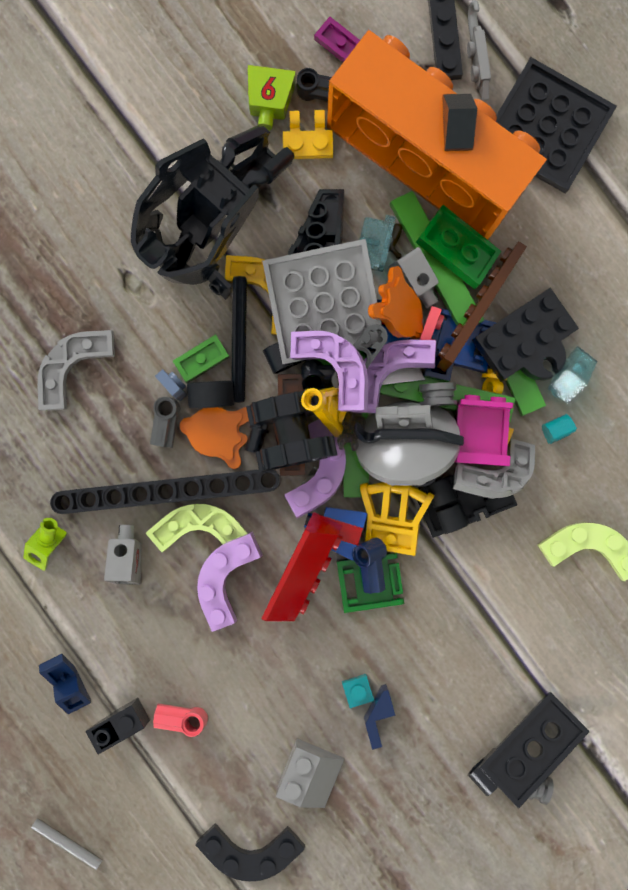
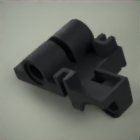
[417,474,517,538]

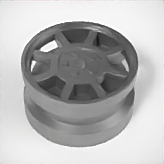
[419,382,457,406]

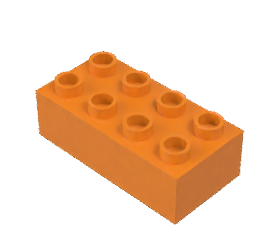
[327,29,547,240]

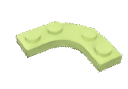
[146,504,248,552]
[537,523,628,581]

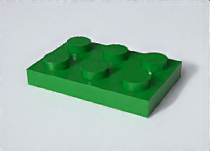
[415,205,502,289]

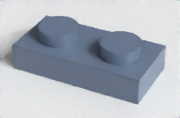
[155,369,187,401]

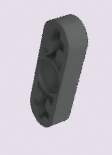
[331,324,388,388]

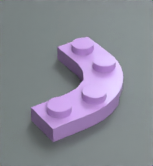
[290,331,368,412]
[351,340,437,413]
[284,419,346,519]
[197,532,263,632]

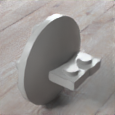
[355,401,460,486]

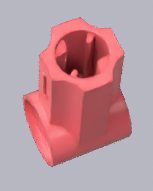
[153,704,208,737]

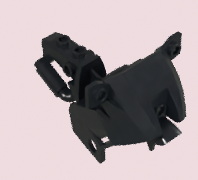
[131,126,295,300]

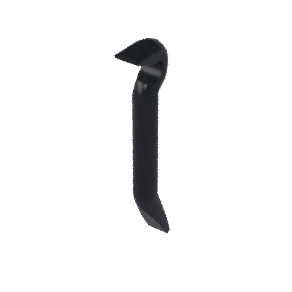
[355,422,464,446]

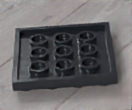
[495,57,617,194]

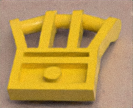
[360,482,435,556]

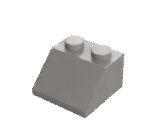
[276,738,344,808]

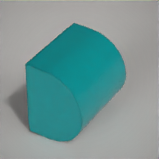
[542,414,577,444]

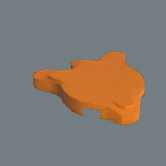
[368,266,423,339]
[180,407,249,469]

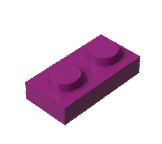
[314,17,360,62]

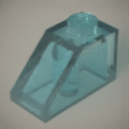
[548,346,597,404]

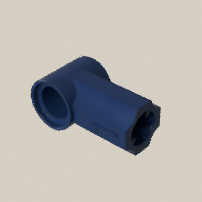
[352,537,387,594]

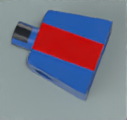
[304,507,368,560]

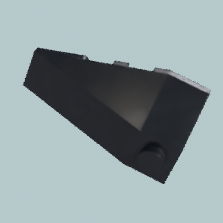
[288,189,345,255]

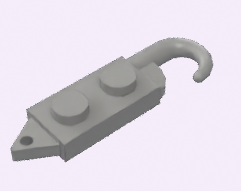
[467,0,491,101]

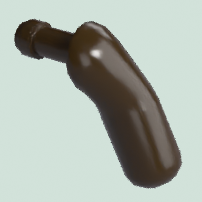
[387,223,403,260]

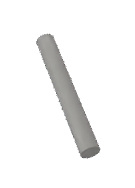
[31,819,102,870]

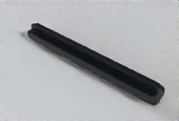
[231,276,247,403]

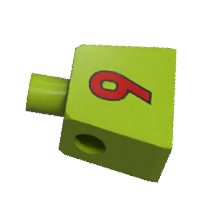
[247,65,296,130]

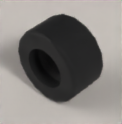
[187,380,234,409]

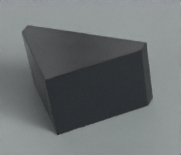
[442,94,478,151]

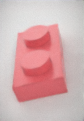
[419,306,444,340]

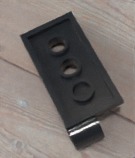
[467,692,590,809]

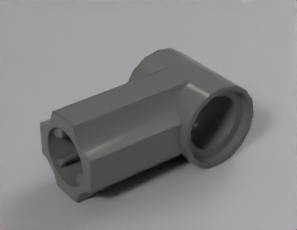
[150,397,180,448]

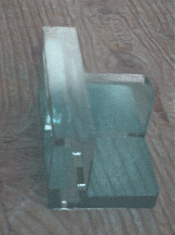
[360,215,396,272]

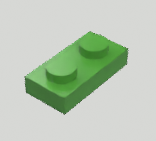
[173,334,230,383]

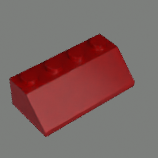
[261,512,343,621]

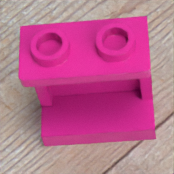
[454,395,514,466]

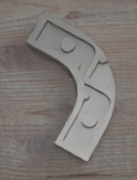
[37,330,115,411]
[453,439,535,499]

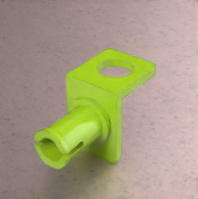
[23,518,67,571]

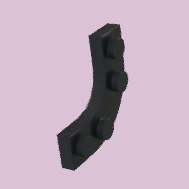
[195,823,305,882]

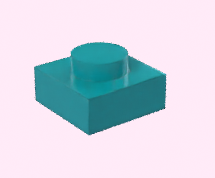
[342,674,374,708]

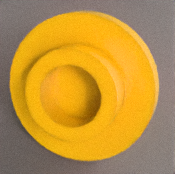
[481,369,507,394]

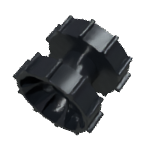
[246,391,337,472]

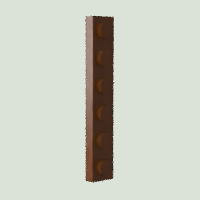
[436,241,527,372]

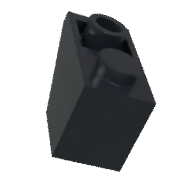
[85,698,150,755]

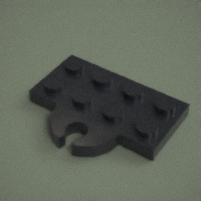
[472,287,579,382]

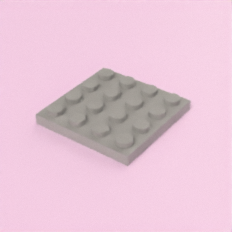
[262,239,382,364]

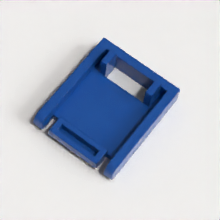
[432,309,496,373]

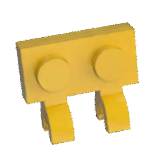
[283,110,333,159]

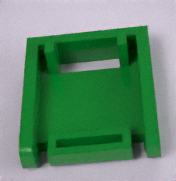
[336,553,405,613]

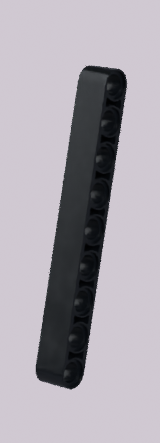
[50,470,281,514]

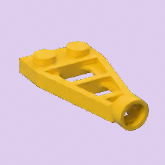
[301,387,356,441]

